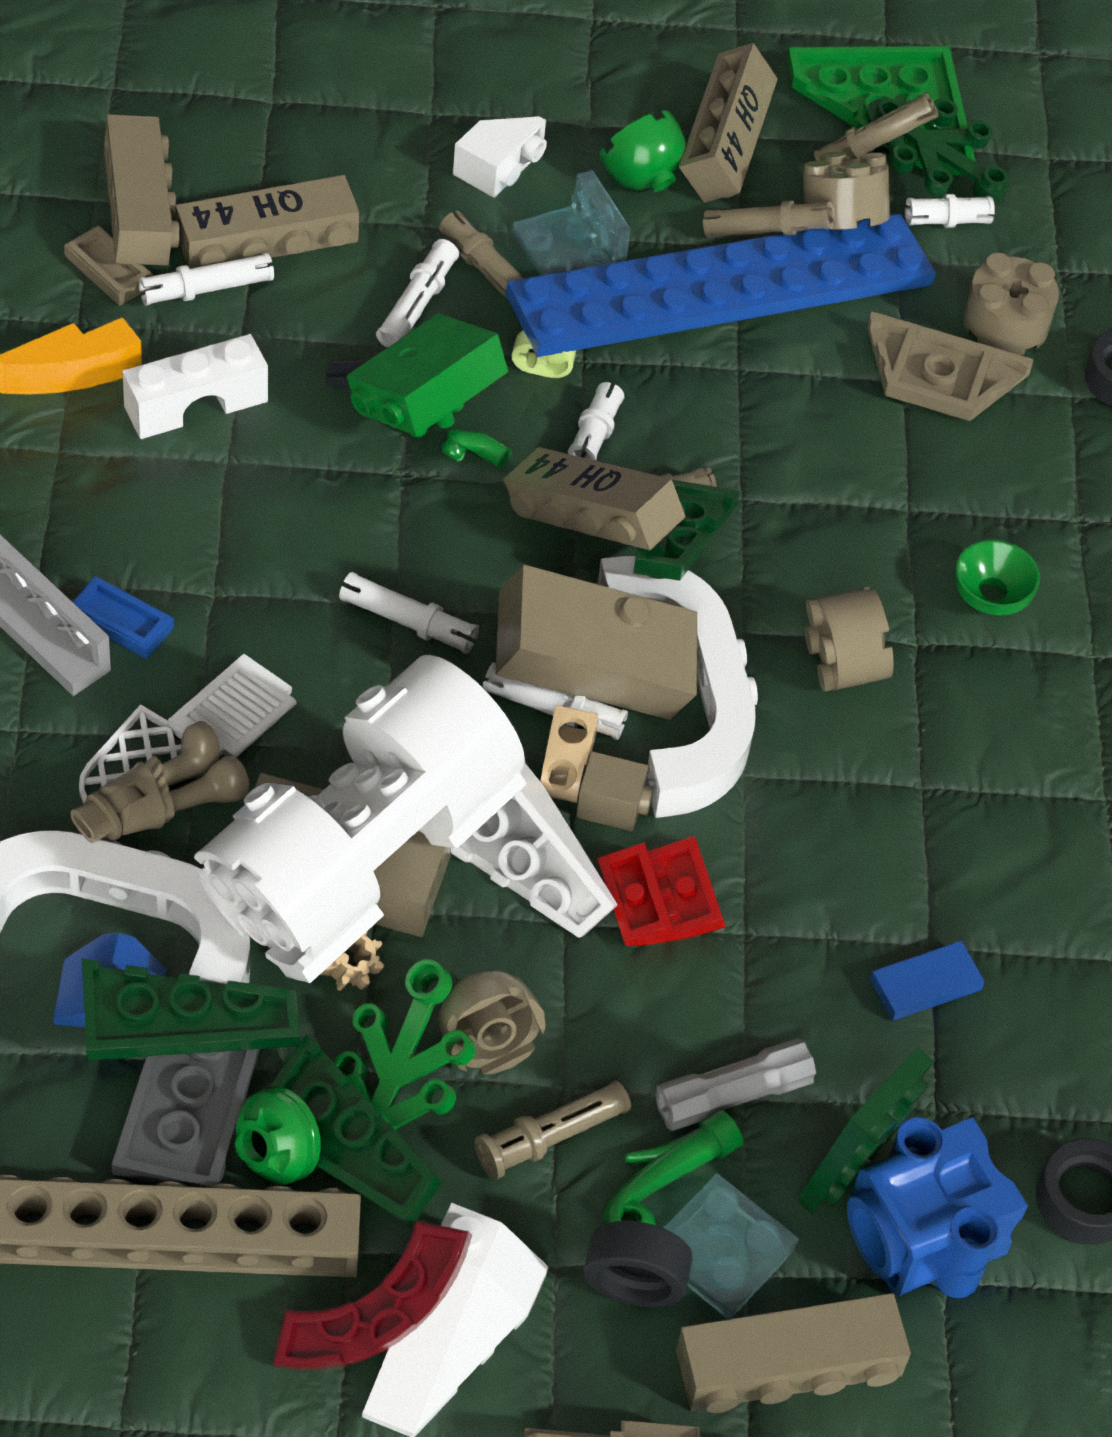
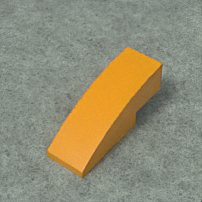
[0,317,142,395]

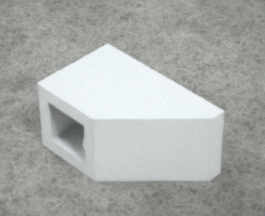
[453,116,547,198]

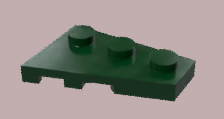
[633,480,739,581]

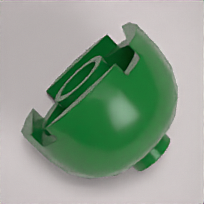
[599,110,686,192]

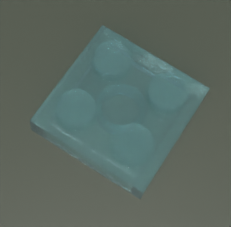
[664,1173,799,1320]

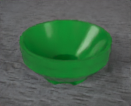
[955,540,1040,616]
[235,1087,321,1185]

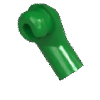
[441,429,512,469]

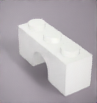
[122,334,268,439]

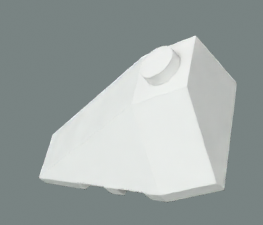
[451,763,618,938]
[362,1203,548,1437]

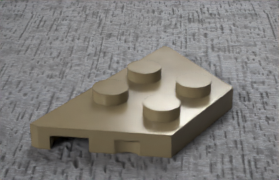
[867,311,1034,421]

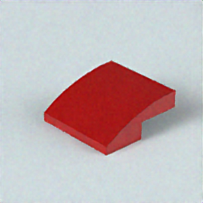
[597,836,726,946]

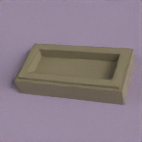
[64,225,154,306]

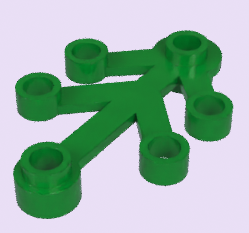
[334,959,476,1131]

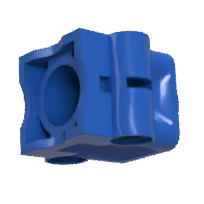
[847,1117,1028,1298]

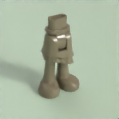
[70,721,249,843]

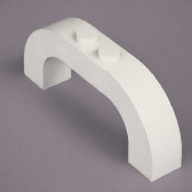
[598,556,758,818]
[0,831,250,985]

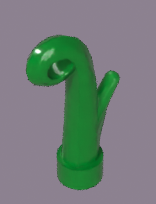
[604,1110,744,1226]

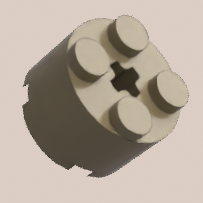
[802,152,890,229]
[963,253,1059,355]
[804,587,894,692]

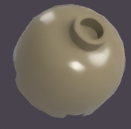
[438,970,546,1074]

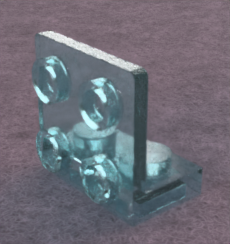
[513,170,631,276]

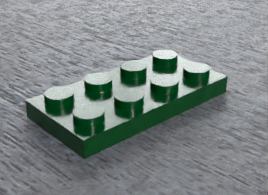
[796,1047,934,1214]

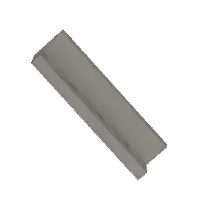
[0,535,111,696]

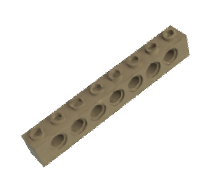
[0,1175,361,1278]

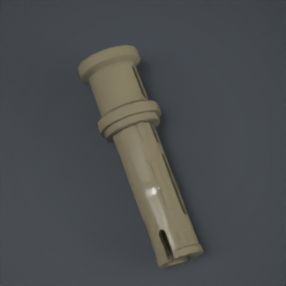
[474,1080,631,1181]

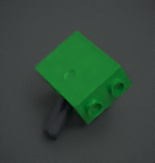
[326,313,508,438]

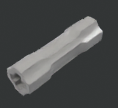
[655,1038,816,1131]

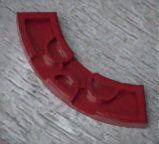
[273,1221,472,1370]

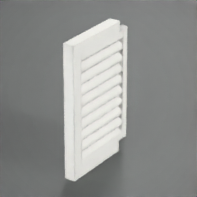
[168,654,297,758]

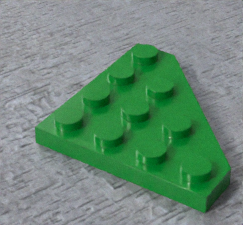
[787,46,976,175]

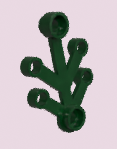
[866,98,1010,205]

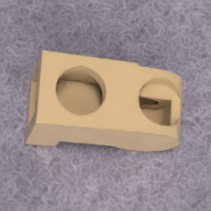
[540,705,599,803]

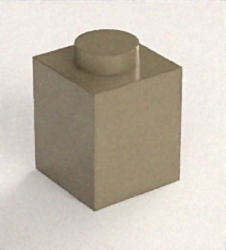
[576,751,654,832]

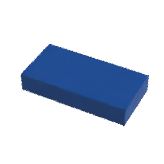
[72,576,174,659]
[870,941,985,1021]

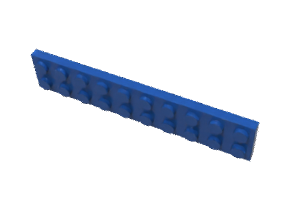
[505,214,936,357]

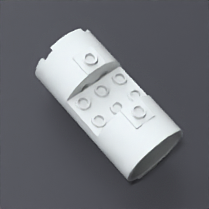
[194,655,527,983]

